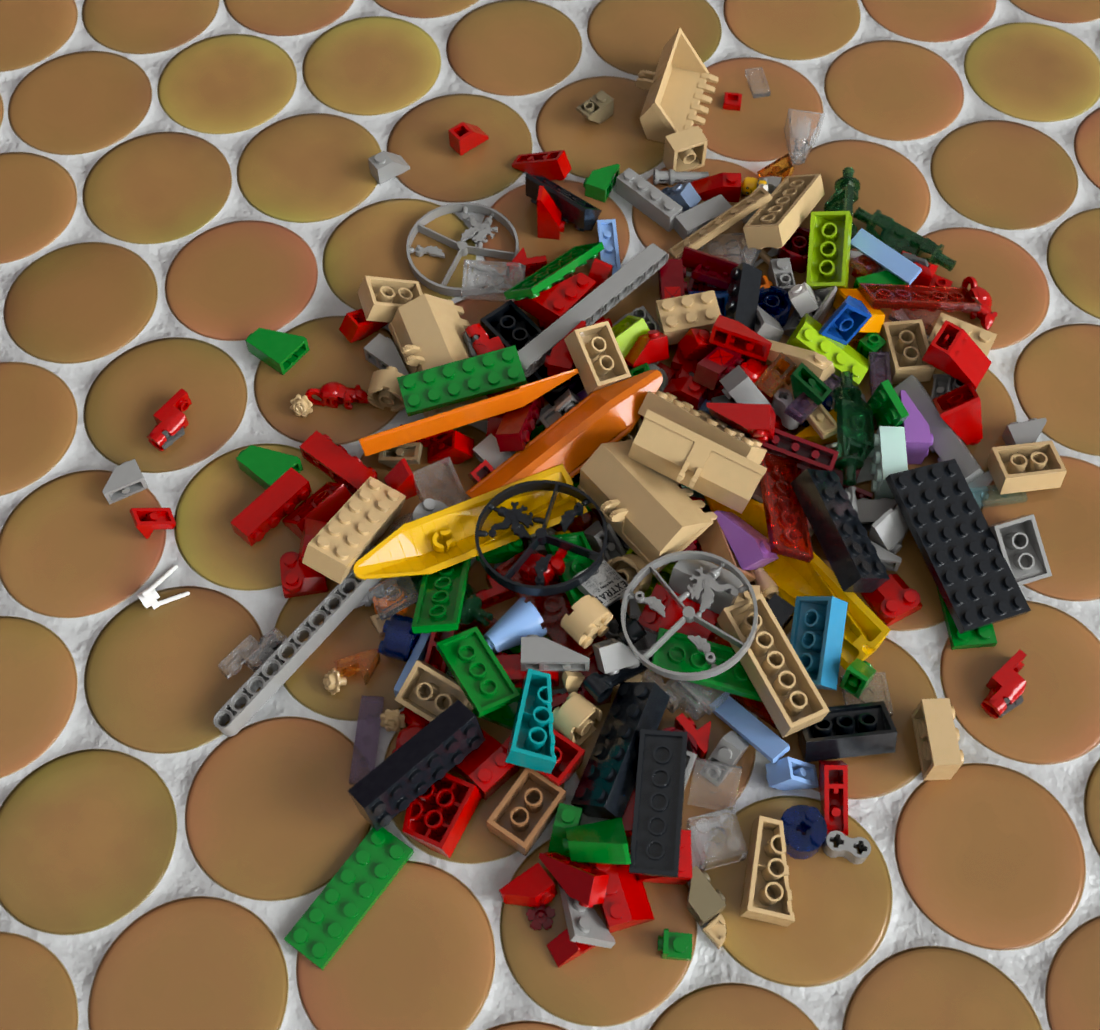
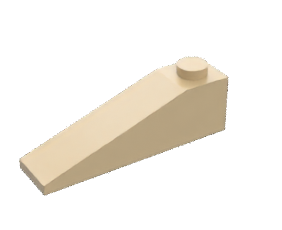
[765,338,835,382]

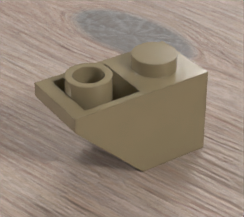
[576,90,614,124]
[686,865,726,927]

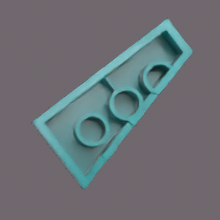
[505,668,556,774]

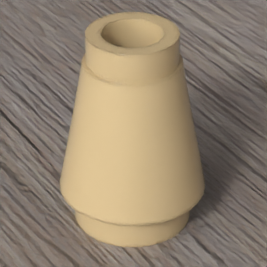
[753,568,779,599]

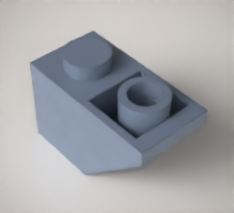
[662,182,701,212]

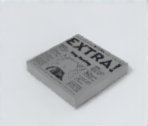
[572,559,629,608]

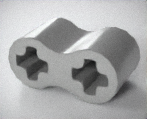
[771,388,804,430]
[822,830,871,864]

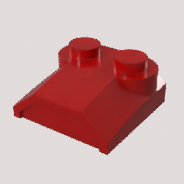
[280,551,328,598]
[861,573,923,627]

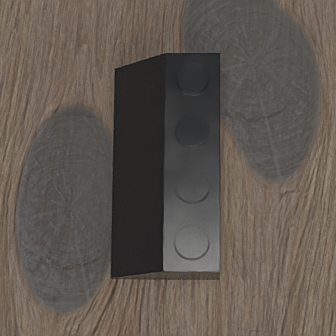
[525,174,602,232]
[725,262,762,331]
[797,701,898,762]

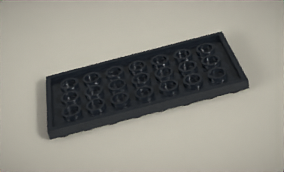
[885,459,1031,634]

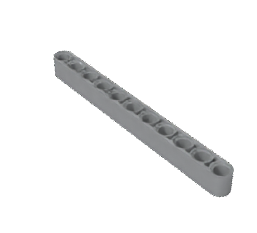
[518,243,669,377]
[213,548,382,737]

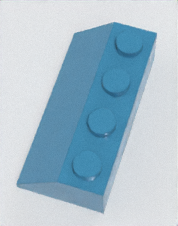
[790,596,848,690]

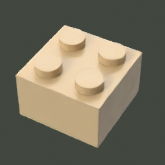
[663,126,708,172]

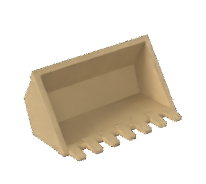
[635,27,719,143]
[388,293,500,418]
[628,409,767,514]
[577,440,718,573]

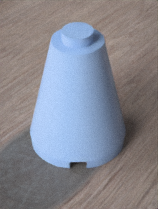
[484,597,547,653]

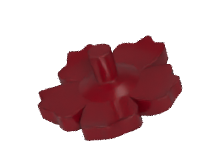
[526,904,556,931]

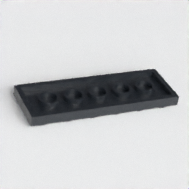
[629,729,688,878]

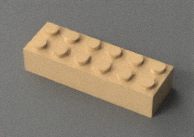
[743,174,825,249]
[638,390,767,464]
[302,476,406,584]
[717,593,829,738]

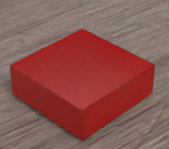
[723,92,742,111]

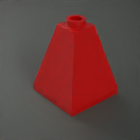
[932,382,983,446]

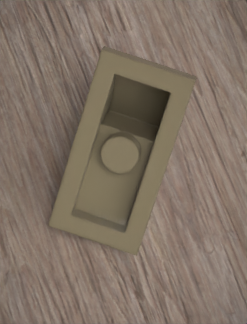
[378,442,423,468]

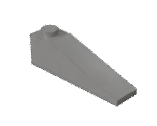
[869,505,909,554]

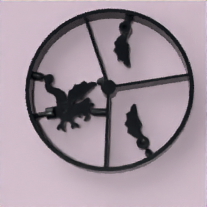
[475,480,608,596]

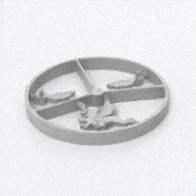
[406,202,519,297]
[621,551,758,681]

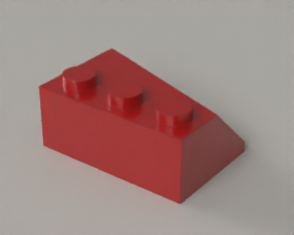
[514,272,596,326]
[402,773,483,858]

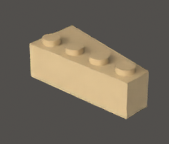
[740,816,795,927]

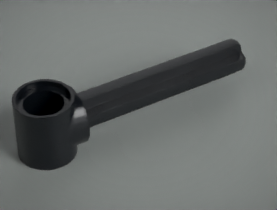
[609,600,647,647]
[582,655,653,703]

